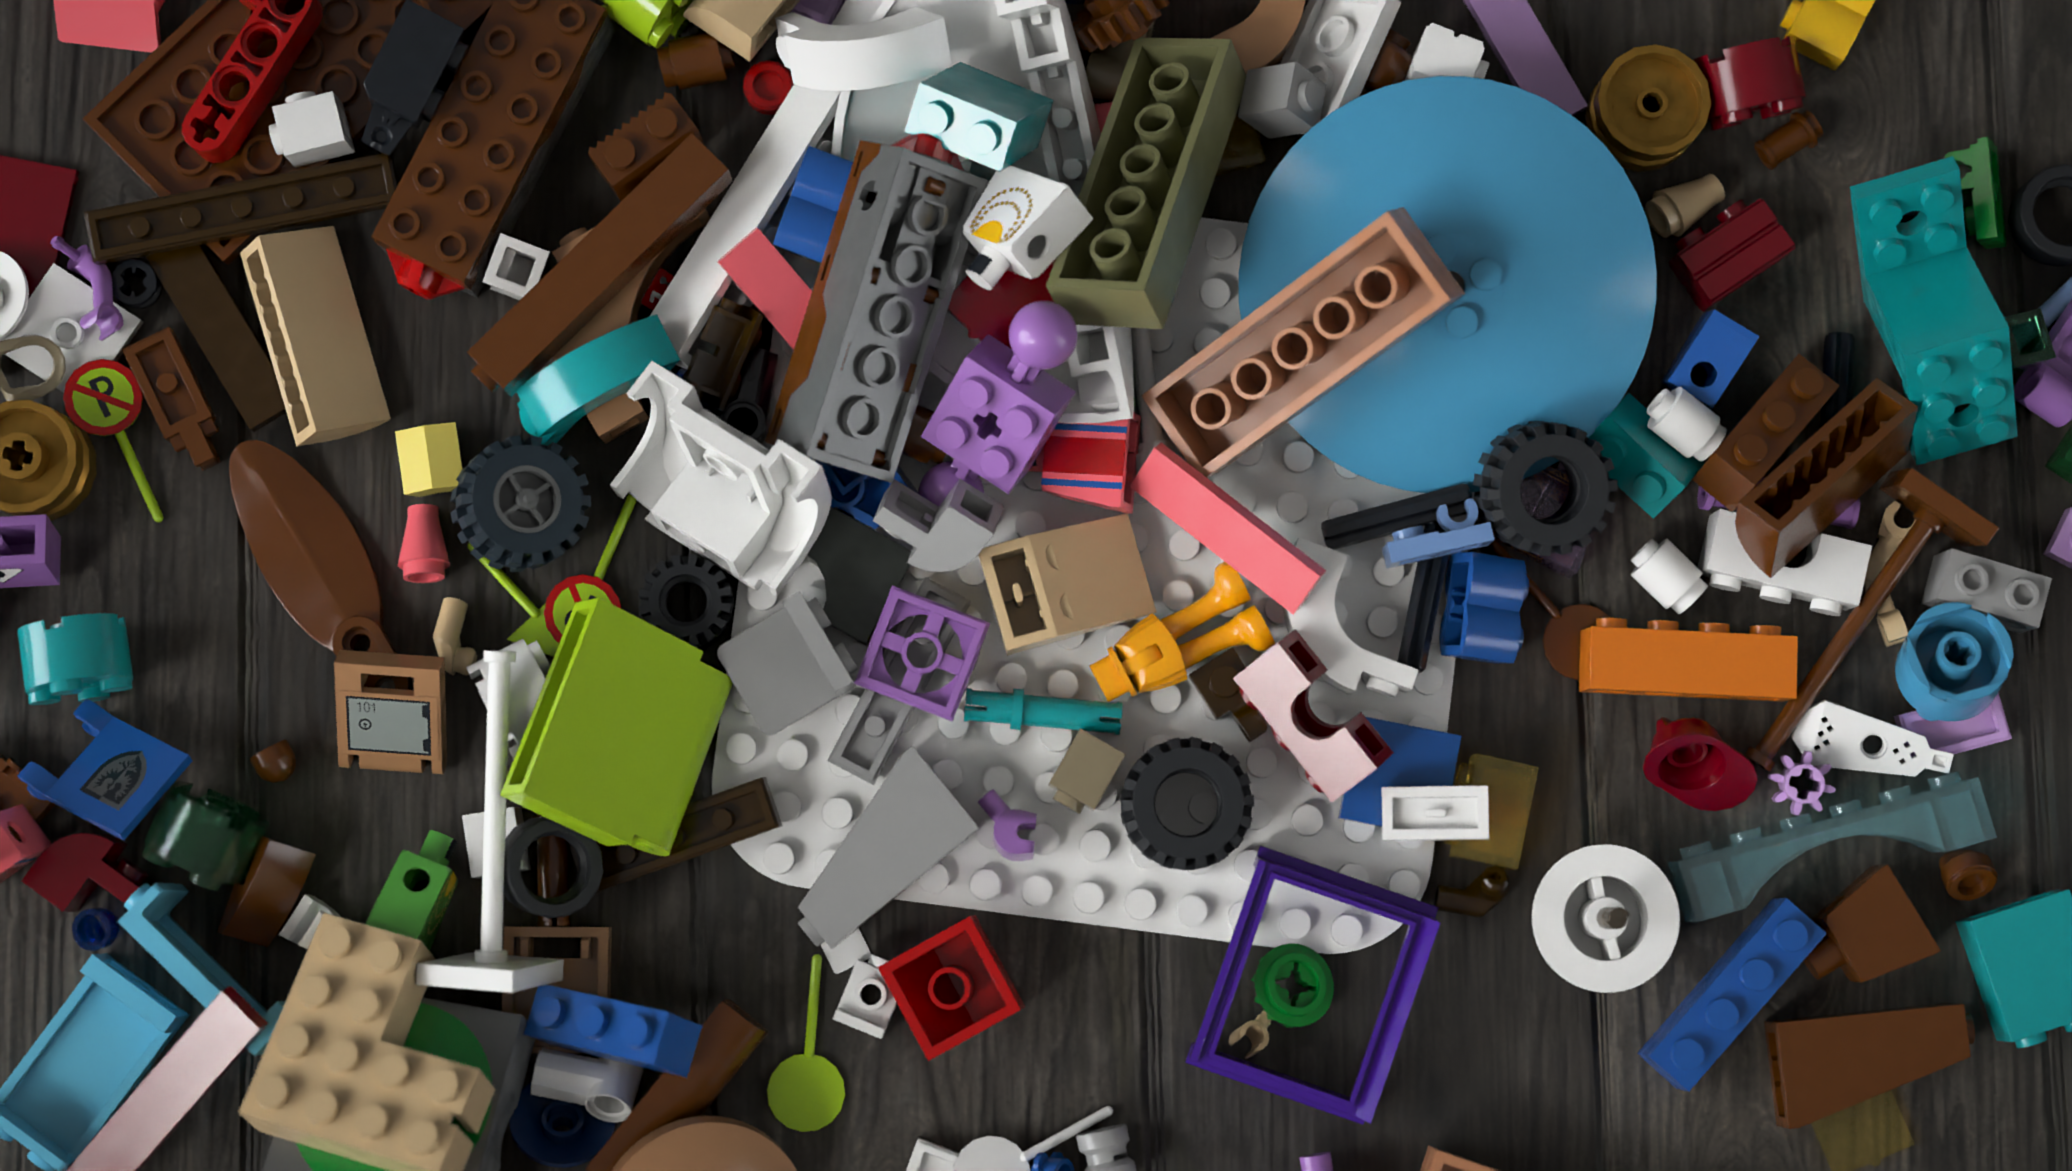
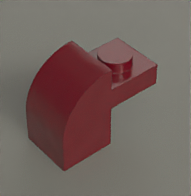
[21,833,149,912]

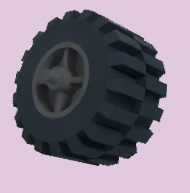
[450,435,591,572]

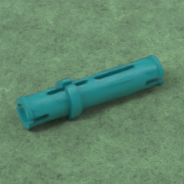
[963,688,1123,735]

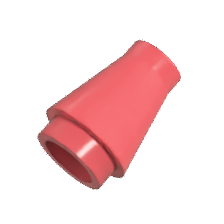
[398,504,450,583]

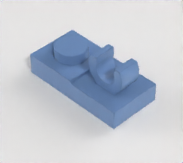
[1382,498,1495,569]

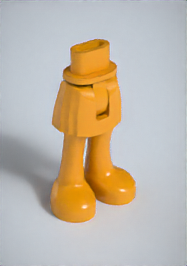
[1089,561,1275,702]

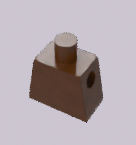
[1803,864,1941,982]

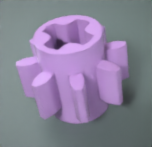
[1767,751,1836,815]

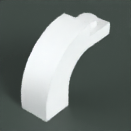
[775,7,952,91]
[1282,537,1419,698]

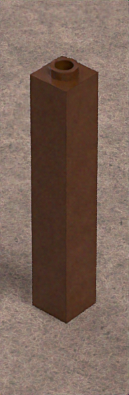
[467,133,733,397]

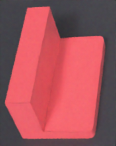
[54,0,165,53]

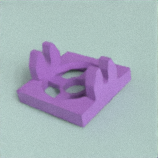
[854,585,990,722]

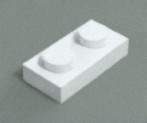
[1382,786,1489,841]

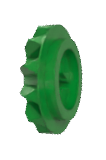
[1251,943,1334,1028]

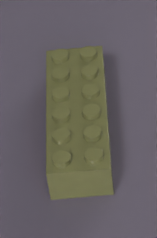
[1046,38,1246,329]

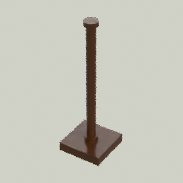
[1744,468,1999,772]

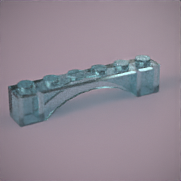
[1668,771,1997,922]

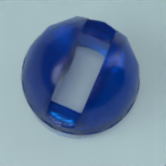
[72,907,121,951]

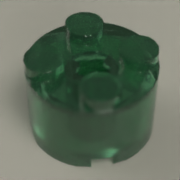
[142,781,269,890]

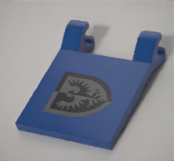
[17,699,193,840]

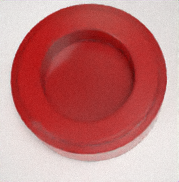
[743,61,794,115]

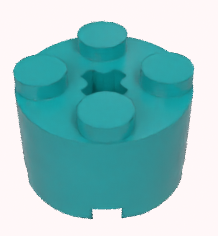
[17,613,133,706]

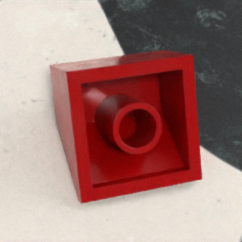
[878,915,1025,1061]

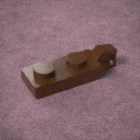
[122,327,222,471]

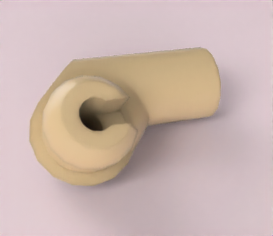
[433,597,477,676]

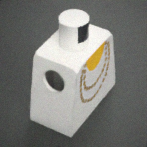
[963,166,1093,290]

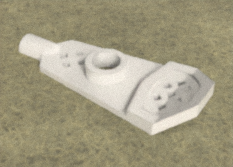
[1791,699,1954,777]

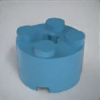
[1895,602,2014,722]

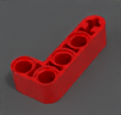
[182,0,323,163]

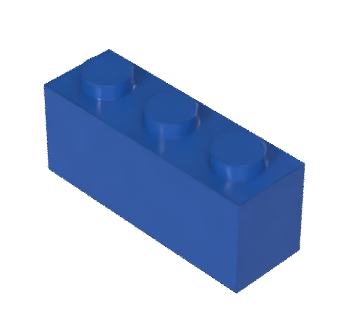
[524,985,702,1078]

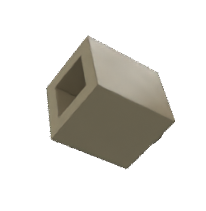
[1048,728,1126,814]

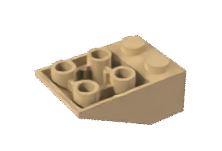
[978,513,1157,656]

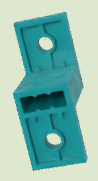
[1850,156,2018,465]

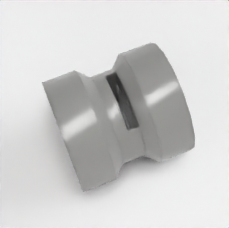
[1076,1124,1136,1171]

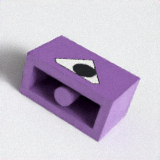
[0,514,61,588]

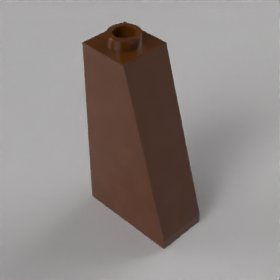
[1764,1003,1975,1129]

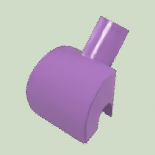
[978,789,1037,861]

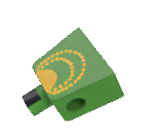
[365,830,458,951]

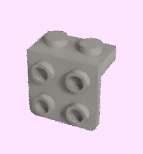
[717,591,858,735]

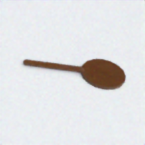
[1489,540,1610,681]

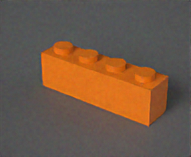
[1579,618,1798,702]

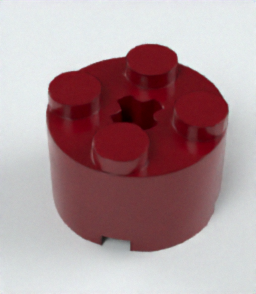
[1693,36,1807,131]

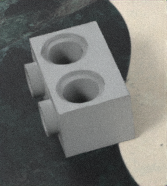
[1921,548,2052,633]

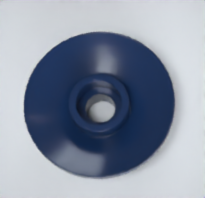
[509,1082,616,1168]

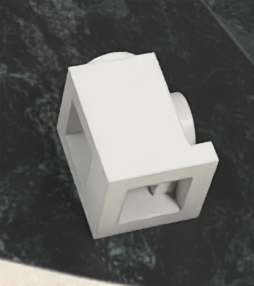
[482,233,550,300]
[833,954,897,1039]

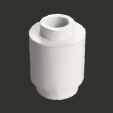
[1646,387,1727,462]
[1630,538,1708,615]

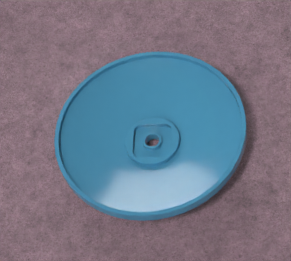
[1239,76,1657,493]

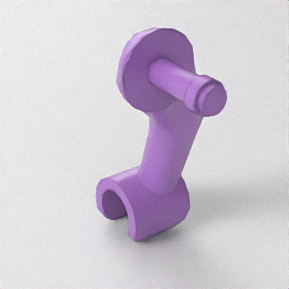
[50,236,123,341]

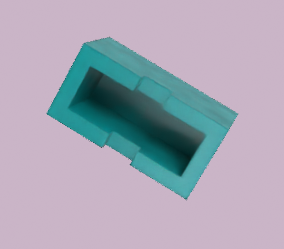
[1589,393,1705,519]

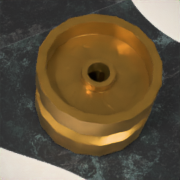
[1585,44,1711,172]
[0,400,97,521]

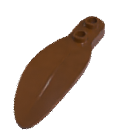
[229,440,413,690]

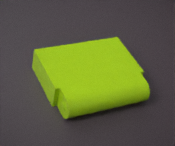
[500,598,733,856]

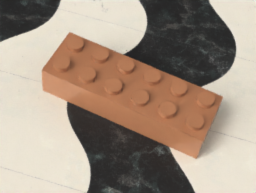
[1141,207,1465,478]

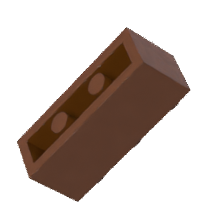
[1692,354,1840,512]

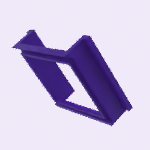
[1185,845,1440,1125]

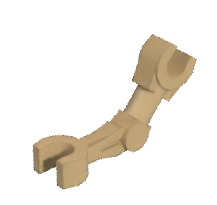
[1864,501,1916,647]

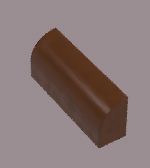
[1735,378,1918,578]
[585,999,769,1171]

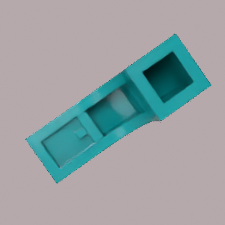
[516,314,680,446]

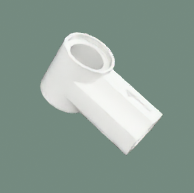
[531,1048,644,1123]

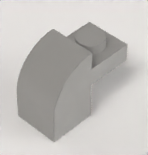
[873,479,1004,572]

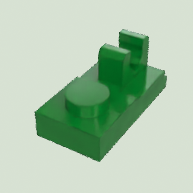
[1945,137,2007,249]

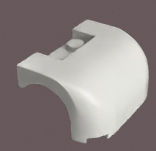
[610,361,832,597]

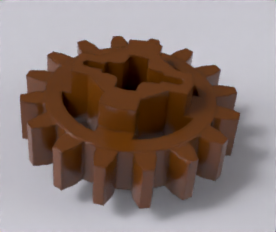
[1072,0,1170,52]

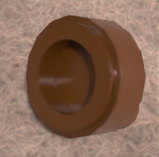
[1939,849,1998,901]

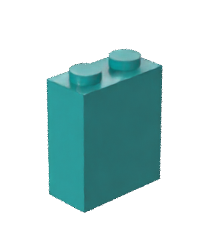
[904,62,1054,172]
[1955,889,2072,1048]

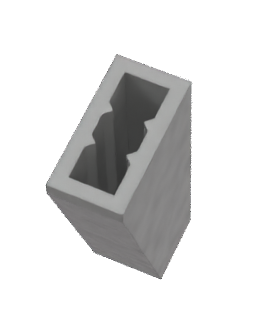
[798,746,979,949]

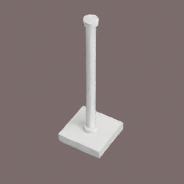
[416,650,564,993]

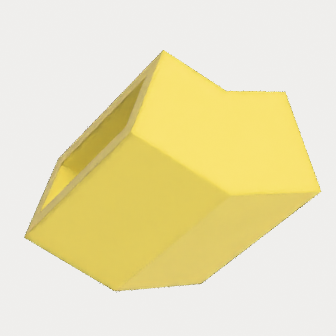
[395,422,462,497]

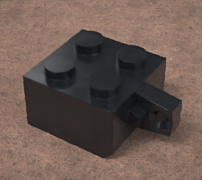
[362,0,469,156]

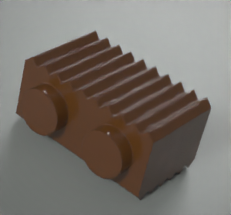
[588,92,704,201]

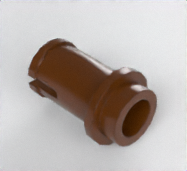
[1754,110,1823,170]

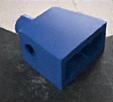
[1661,309,1760,408]

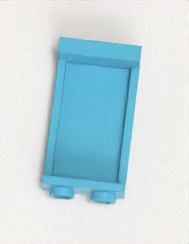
[117,883,286,1056]
[0,953,190,1171]

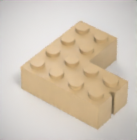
[238,913,495,1171]

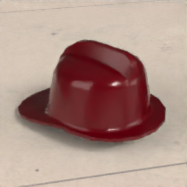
[1642,717,1757,811]

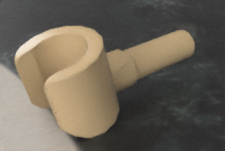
[1229,997,1289,1059]

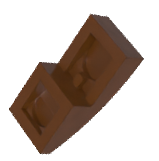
[217,836,316,947]

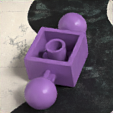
[918,301,1078,506]

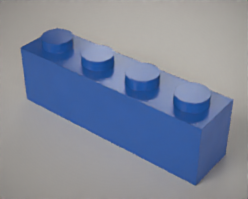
[1637,898,1827,1092]

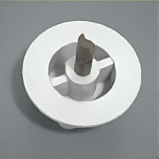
[1532,844,1680,993]

